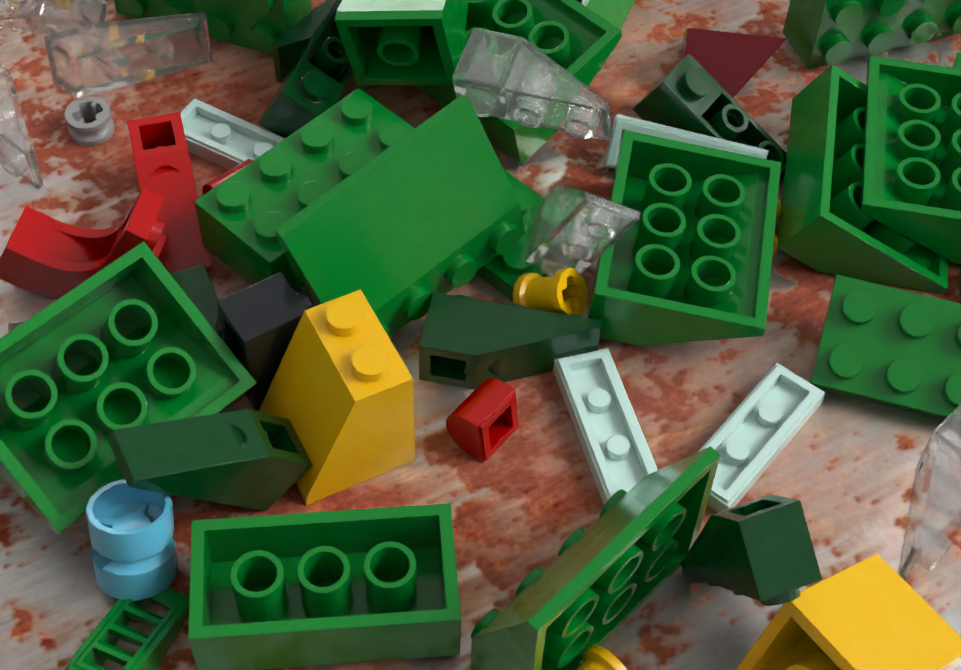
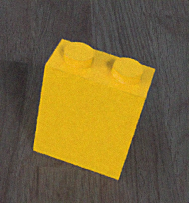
[260,289,415,506]
[736,554,961,670]

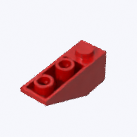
[127,112,213,274]

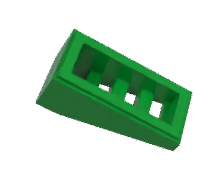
[65,588,189,670]

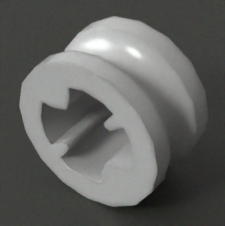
[64,96,115,147]

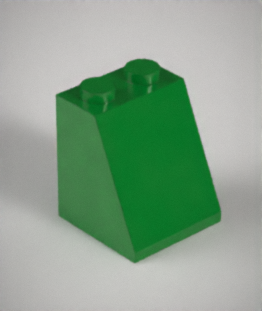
[335,0,469,86]

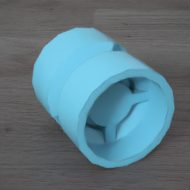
[86,479,178,601]

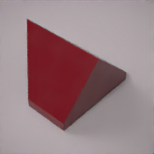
[681,28,787,98]

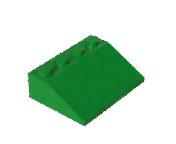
[415,0,622,165]
[860,56,961,264]
[778,64,948,294]
[275,94,525,337]
[587,130,781,346]
[0,241,256,535]
[471,446,721,670]

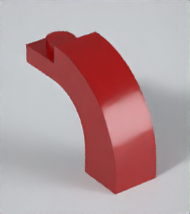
[0,187,167,299]

